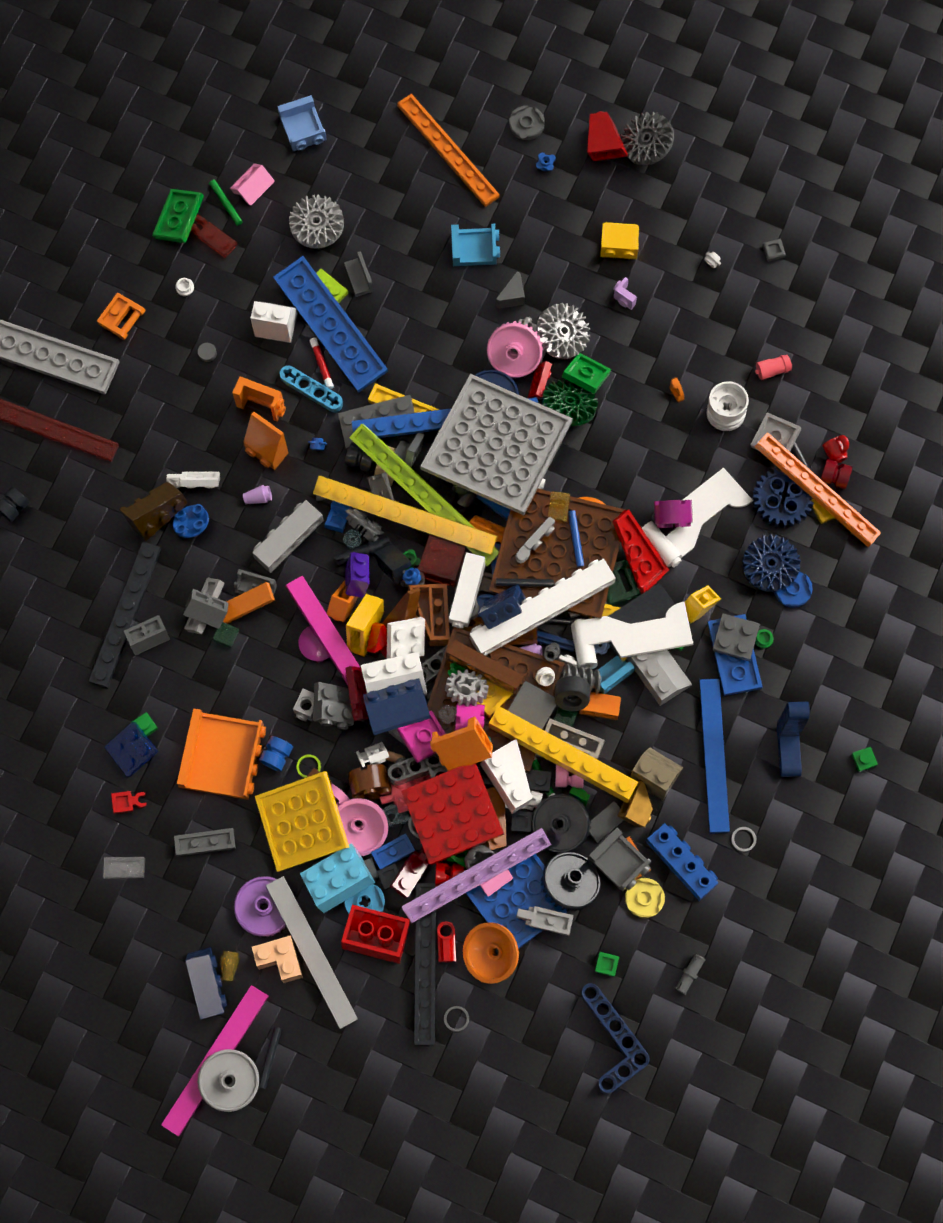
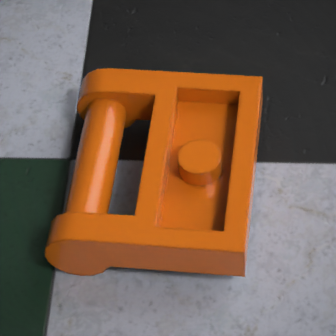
[97,292,146,340]

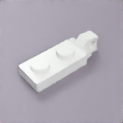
[166,472,220,488]

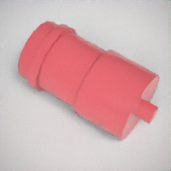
[755,355,792,380]

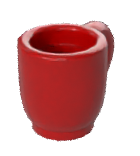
[822,435,849,463]

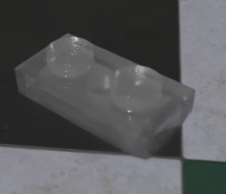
[103,857,145,878]

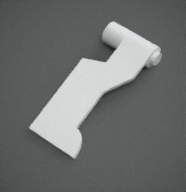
[642,468,753,568]
[571,602,693,671]

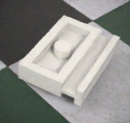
[356,742,389,767]

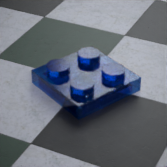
[105,722,158,777]

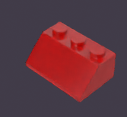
[341,904,410,964]

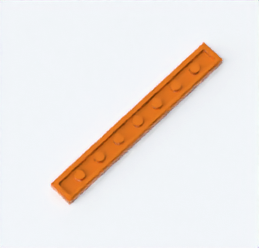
[397,93,500,207]
[754,432,881,547]

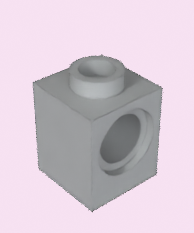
[293,689,314,721]

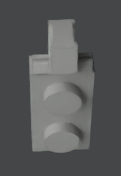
[516,906,573,936]

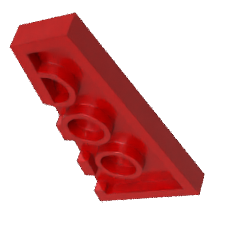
[612,509,669,594]

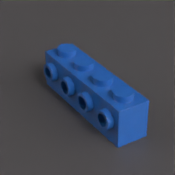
[646,823,718,901]

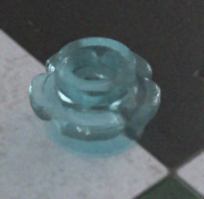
[343,530,362,548]

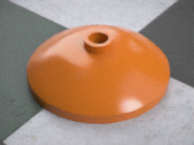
[463,922,519,984]

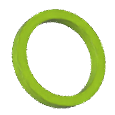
[296,754,321,778]

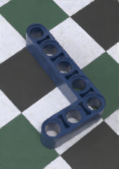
[777,701,810,777]
[581,983,649,1094]

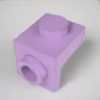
[613,277,637,310]

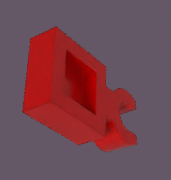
[111,791,147,814]

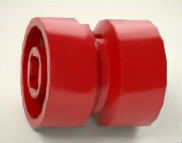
[435,862,464,887]

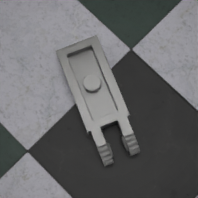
[515,517,555,563]

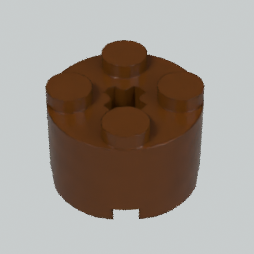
[348,764,391,801]

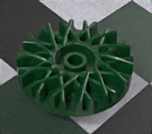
[541,379,598,426]

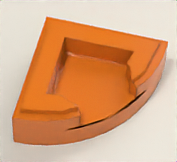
[670,378,684,402]

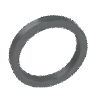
[444,1006,469,1032]

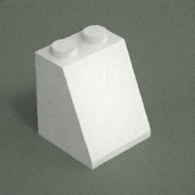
[250,301,298,343]

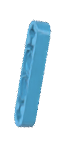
[280,366,343,412]

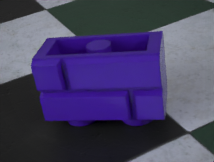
[345,552,369,598]

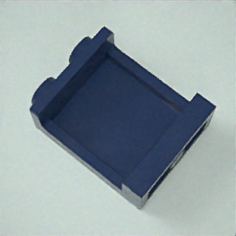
[479,584,526,629]

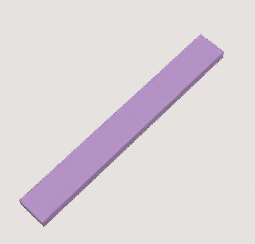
[402,828,551,923]

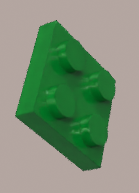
[562,353,612,394]

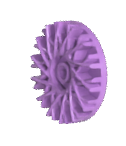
[234,877,286,937]

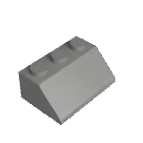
[627,650,692,706]

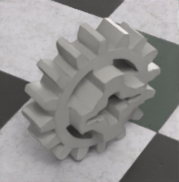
[445,669,489,707]

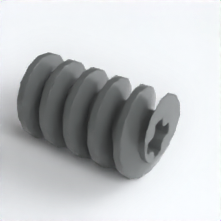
[559,664,601,694]

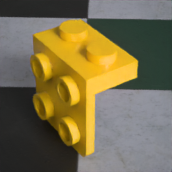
[600,222,639,259]

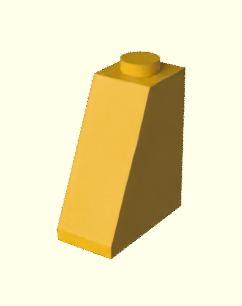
[346,594,384,657]

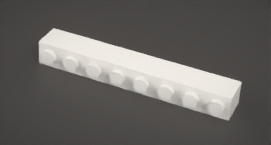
[469,559,616,656]

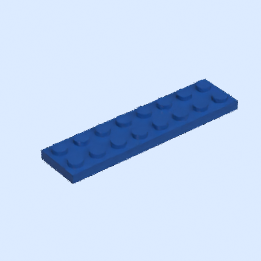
[273,256,388,393]

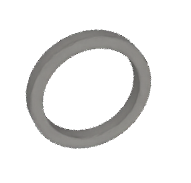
[731,827,756,852]

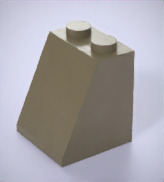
[630,748,683,801]

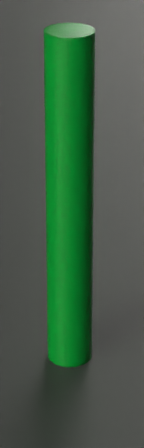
[209,180,243,226]

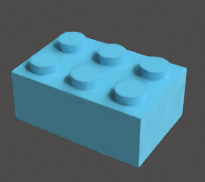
[300,843,375,913]

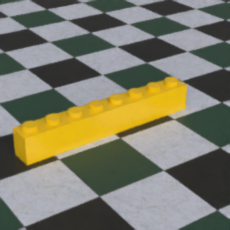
[489,706,638,803]

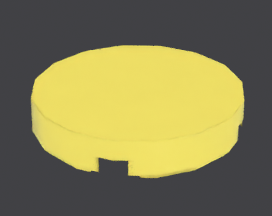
[625,878,665,918]

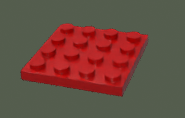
[401,763,504,865]

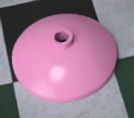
[337,798,388,856]

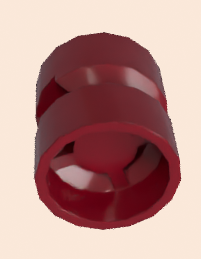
[821,459,853,489]

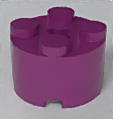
[654,500,693,528]

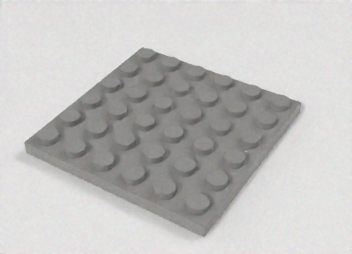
[421,374,573,515]

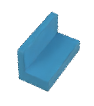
[598,656,635,694]

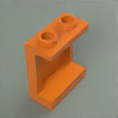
[232,377,286,421]
[430,717,493,771]

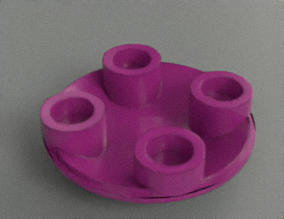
[299,626,329,662]

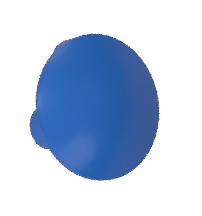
[173,504,209,538]

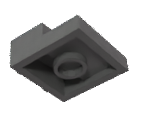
[313,682,354,730]

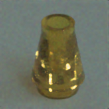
[221,951,240,981]

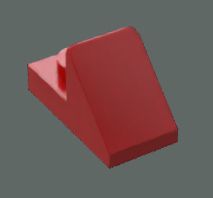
[367,622,387,658]

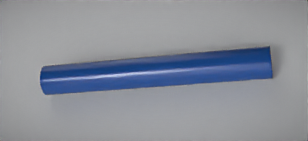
[568,511,584,568]

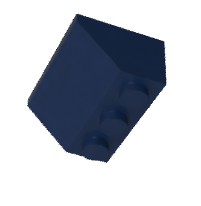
[363,678,431,735]

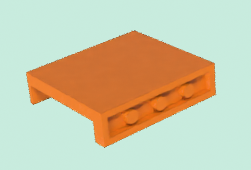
[177,708,266,800]

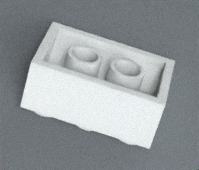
[361,652,427,695]

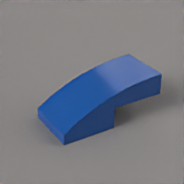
[325,500,352,533]

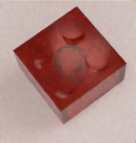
[418,535,466,587]

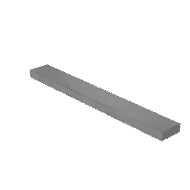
[266,876,358,1029]

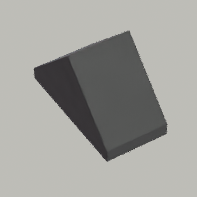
[496,271,525,308]

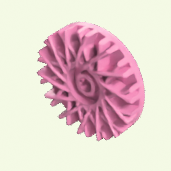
[487,321,543,378]

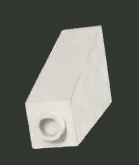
[449,552,485,628]

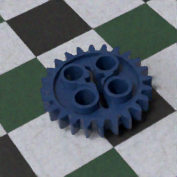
[752,468,814,528]

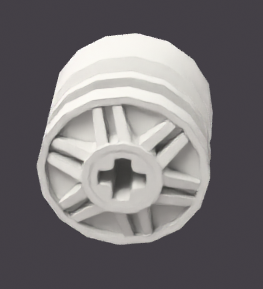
[706,382,749,431]

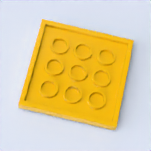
[255,771,349,872]

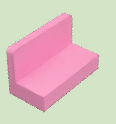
[230,164,274,205]

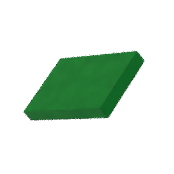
[152,189,204,243]

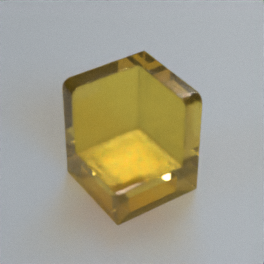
[548,491,570,521]

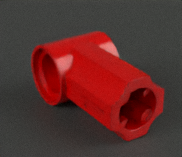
[437,921,456,962]

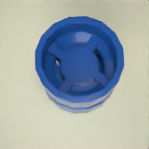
[259,736,293,772]

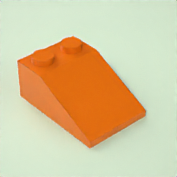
[243,412,288,470]

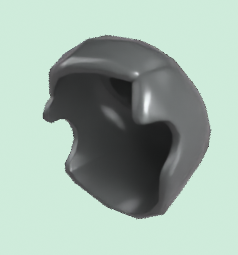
[464,845,495,870]

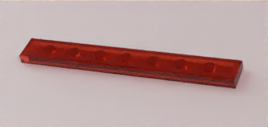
[0,399,119,462]

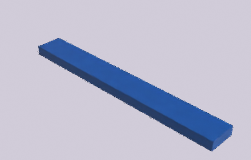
[699,679,730,833]

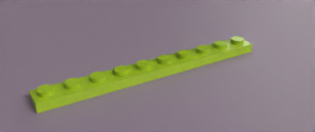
[349,424,499,567]

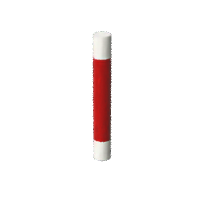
[310,338,334,389]

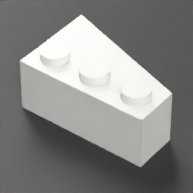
[480,739,532,814]

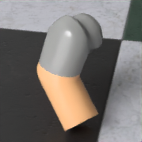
[386,751,406,776]

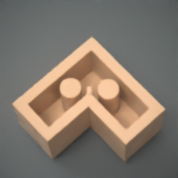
[252,936,303,983]

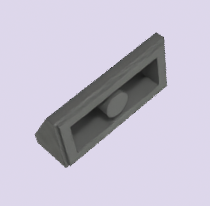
[589,801,624,843]

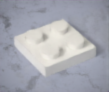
[387,617,425,659]

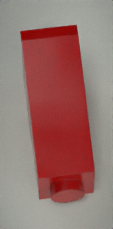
[587,111,628,161]

